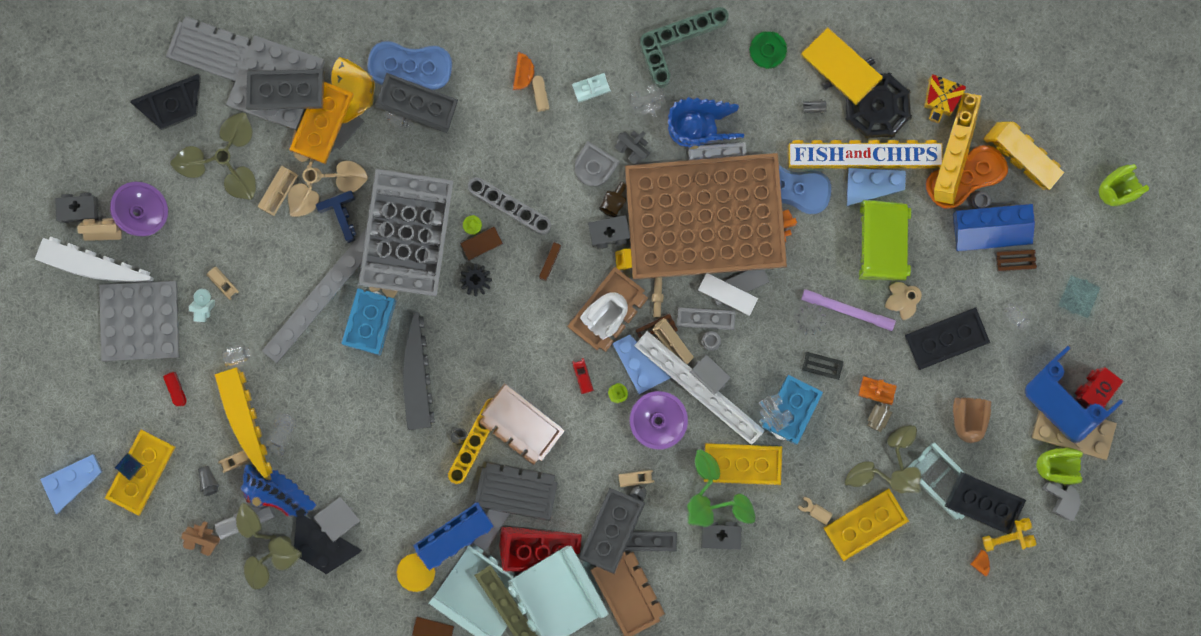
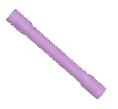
[801,289,896,331]

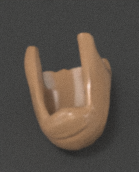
[953,397,991,443]

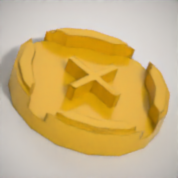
[397,553,436,592]

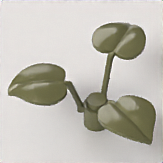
[170,113,256,200]
[845,425,921,494]
[236,503,301,590]

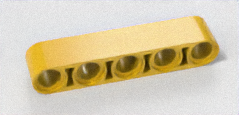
[448,398,493,484]

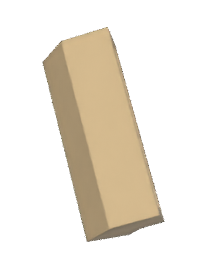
[257,166,298,216]
[652,318,694,364]

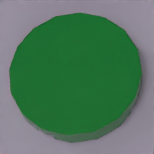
[749,31,787,69]

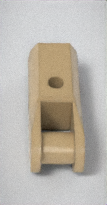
[532,76,549,112]
[207,267,239,300]
[218,450,251,473]
[618,470,654,487]

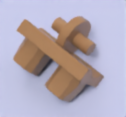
[181,521,220,556]

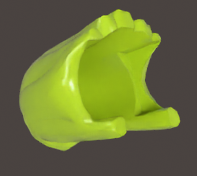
[1099,164,1149,206]
[1036,448,1083,485]

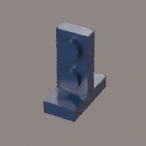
[315,190,357,243]

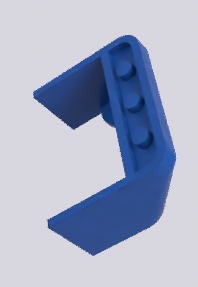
[1025,346,1124,443]

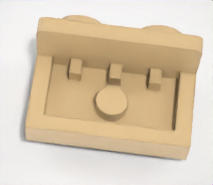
[77,218,122,241]

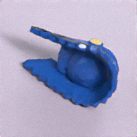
[668,97,744,150]
[241,464,316,516]

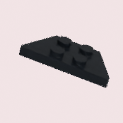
[130,74,201,130]
[294,516,362,574]

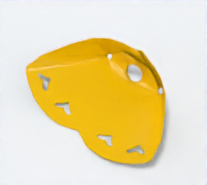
[331,57,375,123]

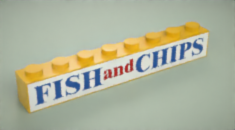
[788,140,943,169]

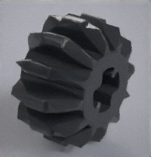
[459,264,492,297]

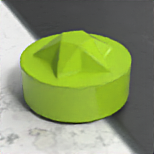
[463,215,482,235]
[608,383,628,403]

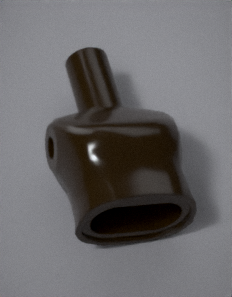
[599,182,626,218]

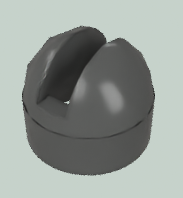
[451,428,468,445]
[630,485,647,501]

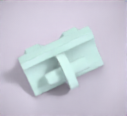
[572,73,611,103]
[189,289,215,322]

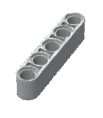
[468,177,551,235]

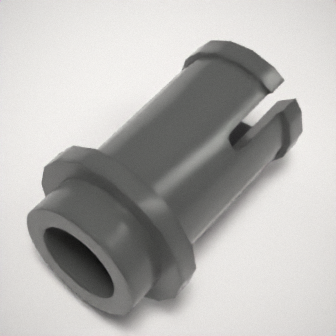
[803,99,827,114]

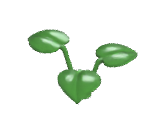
[687,450,755,526]

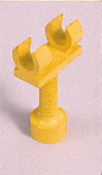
[982,518,1036,552]

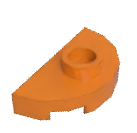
[513,52,535,90]

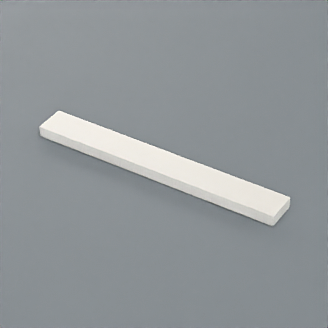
[634,331,765,445]

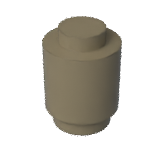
[867,402,892,432]

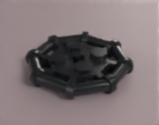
[844,72,912,139]

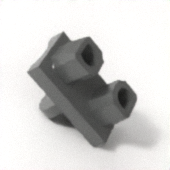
[615,131,650,165]

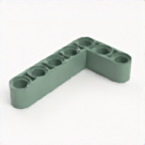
[640,7,729,88]

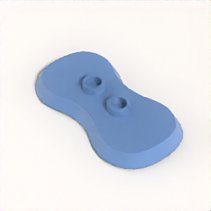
[368,41,452,90]
[779,165,831,214]

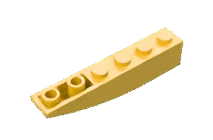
[934,92,982,204]
[214,367,273,480]

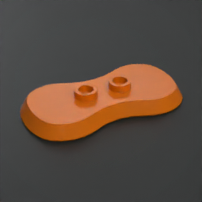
[926,145,1008,209]

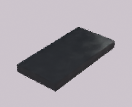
[904,307,990,371]
[945,471,1026,534]

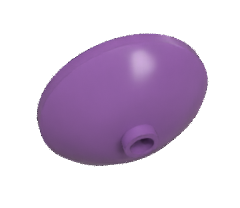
[110,182,168,236]
[630,391,688,450]

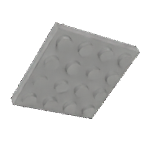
[226,35,325,131]
[99,281,180,361]

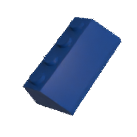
[953,204,1035,251]

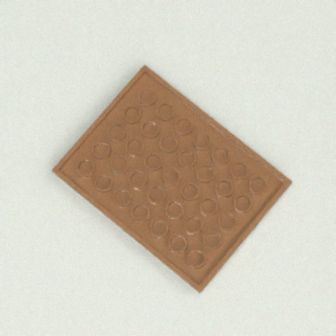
[625,153,787,280]

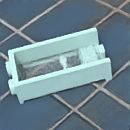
[907,443,965,520]

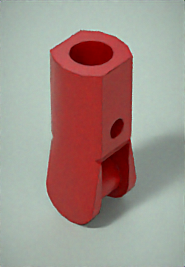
[572,358,594,394]
[163,372,187,407]

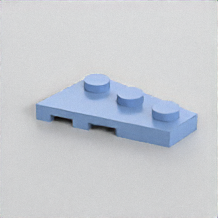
[846,168,906,207]
[612,335,672,394]
[40,454,102,514]

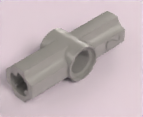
[215,505,275,540]

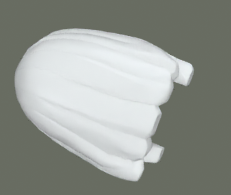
[580,292,628,340]

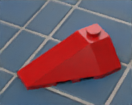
[500,527,582,571]

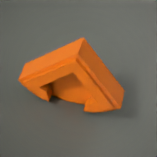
[970,549,990,577]

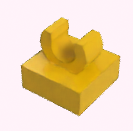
[615,249,632,271]

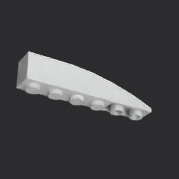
[35,237,154,283]

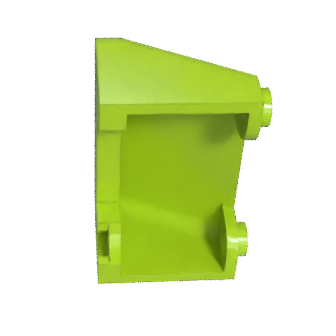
[859,200,911,281]

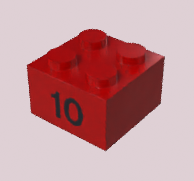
[1074,367,1124,409]

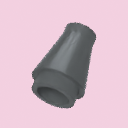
[198,466,219,496]

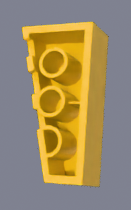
[983,121,1064,190]

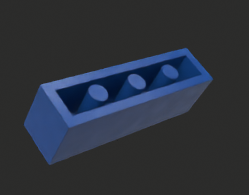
[413,502,494,570]

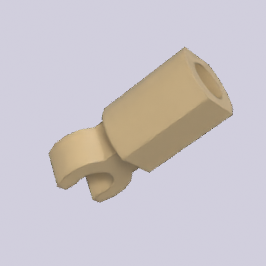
[798,497,833,525]

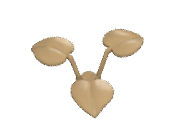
[288,130,368,217]

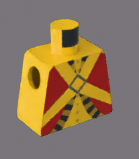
[924,74,967,123]

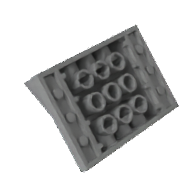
[359,169,453,296]

